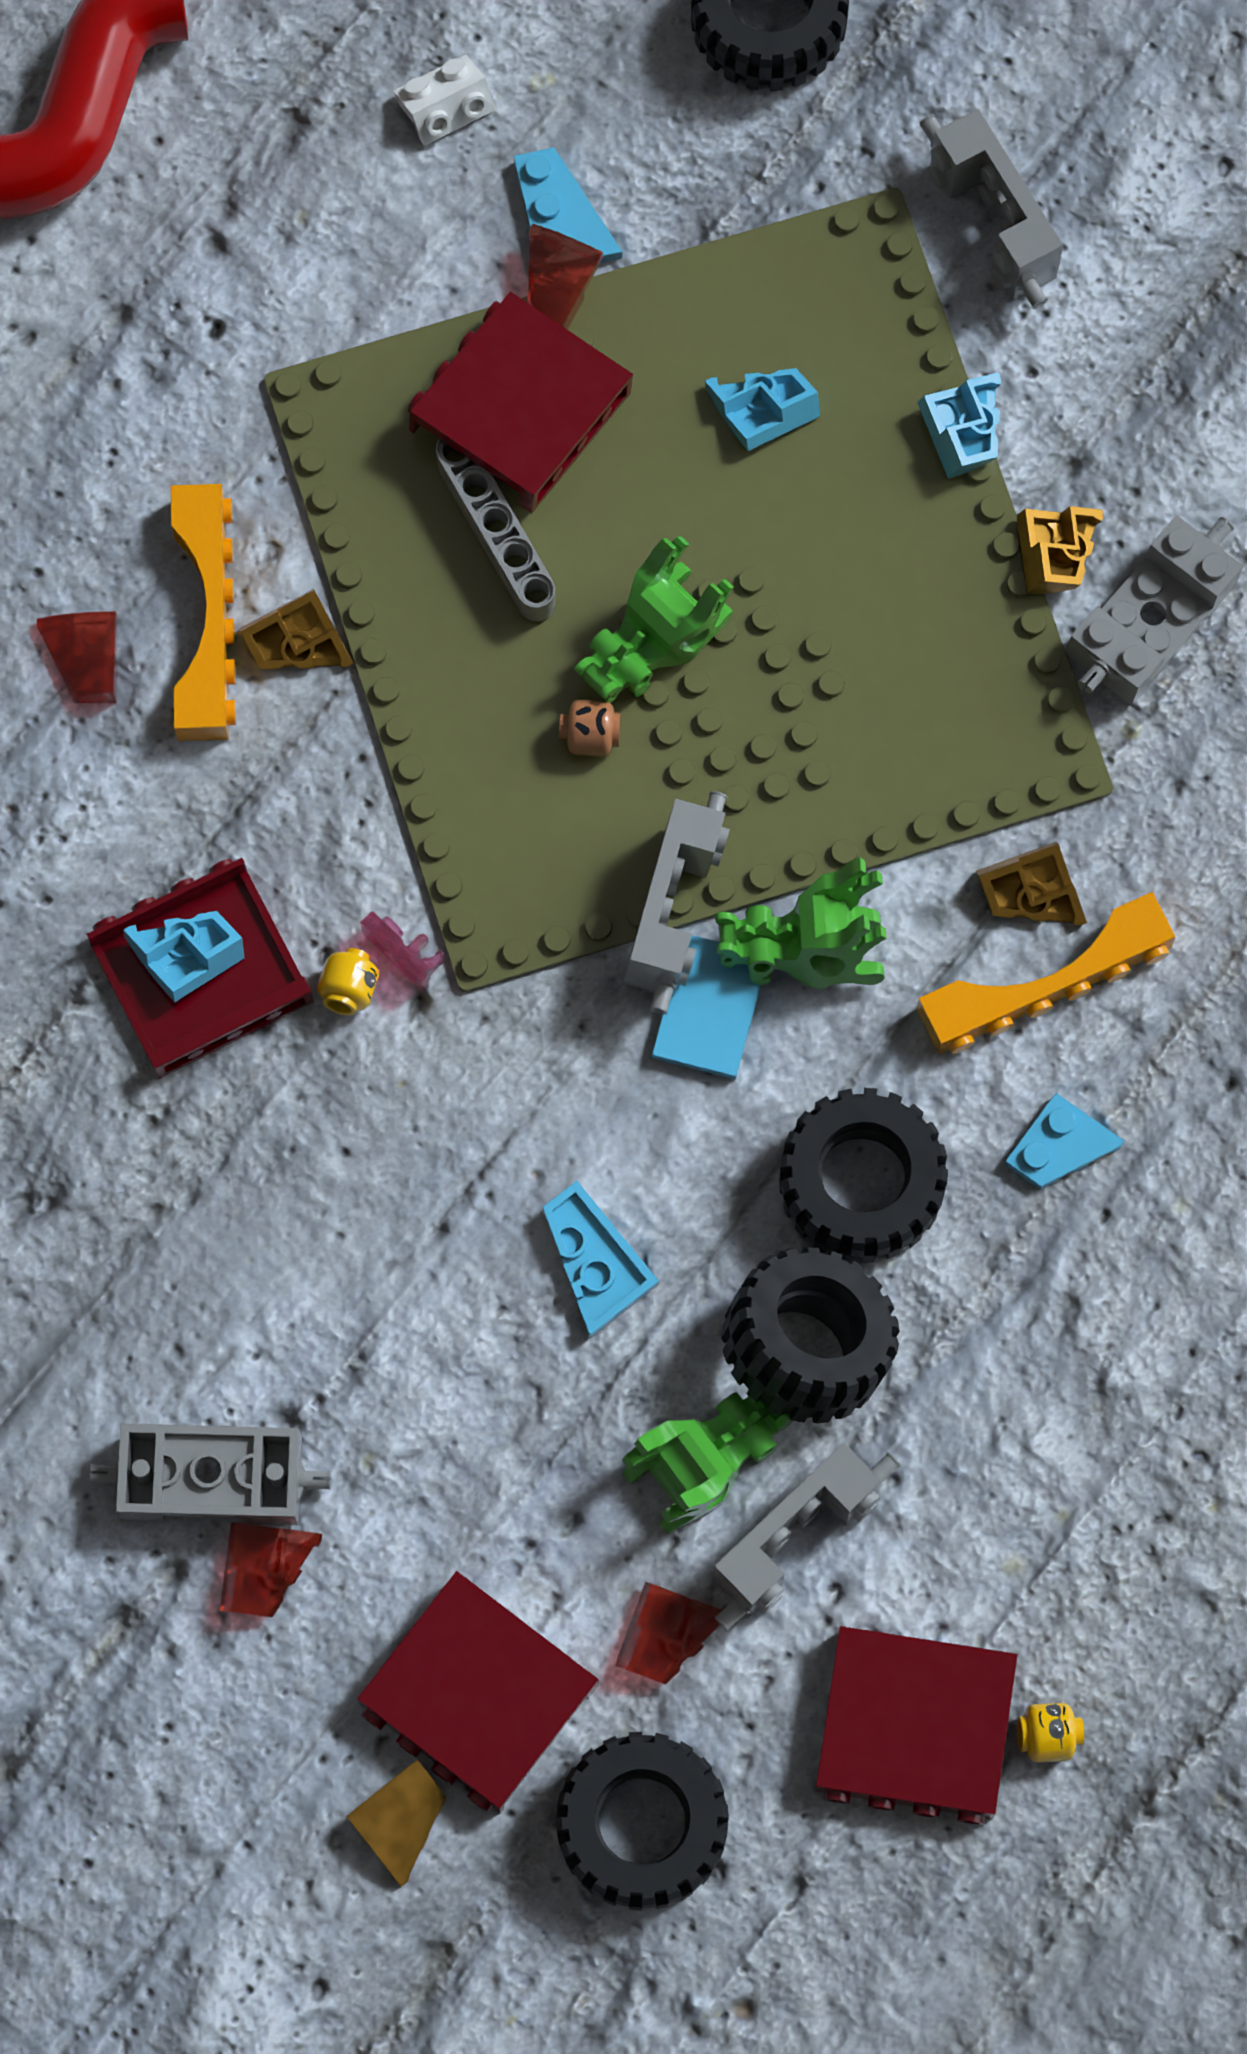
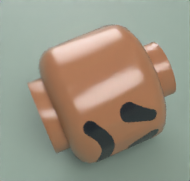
[559,700,621,757]

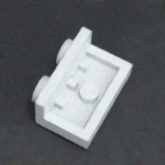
[393,54,496,145]

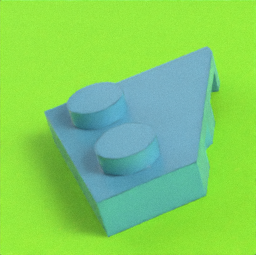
[1005,1093,1124,1190]

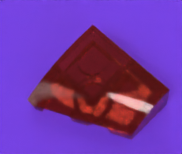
[528,224,603,330]
[37,611,118,703]
[219,1523,322,1617]
[615,1582,723,1685]

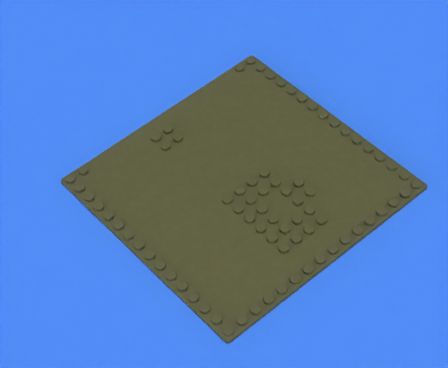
[265,188,1113,992]

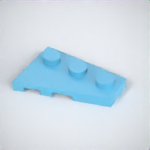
[514,147,622,276]
[543,1181,659,1338]

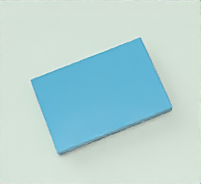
[652,935,761,1080]

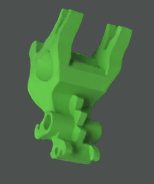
[574,536,734,703]
[715,857,887,989]
[622,1392,793,1534]

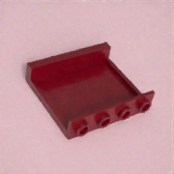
[408,291,633,514]
[87,858,314,1079]
[357,1571,599,1813]
[815,1626,1018,1825]

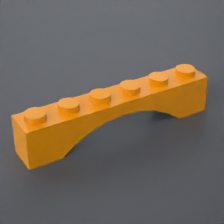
[171,484,236,741]
[916,891,1176,1054]

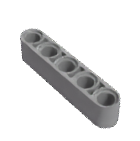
[436,439,556,622]

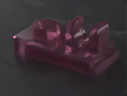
[360,911,445,992]

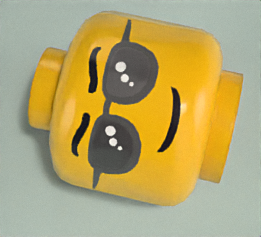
[317,948,379,1016]
[1017,1703,1084,1762]

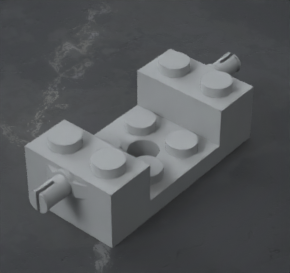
[919,108,1063,309]
[1065,515,1243,706]
[623,791,730,1015]
[90,1423,331,1525]
[713,1443,901,1632]

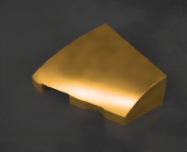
[1016,506,1103,594]
[239,589,354,669]
[976,842,1087,926]
[346,1759,447,1887]

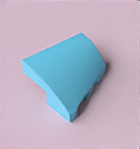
[705,368,820,451]
[917,372,1001,479]
[123,911,244,1002]

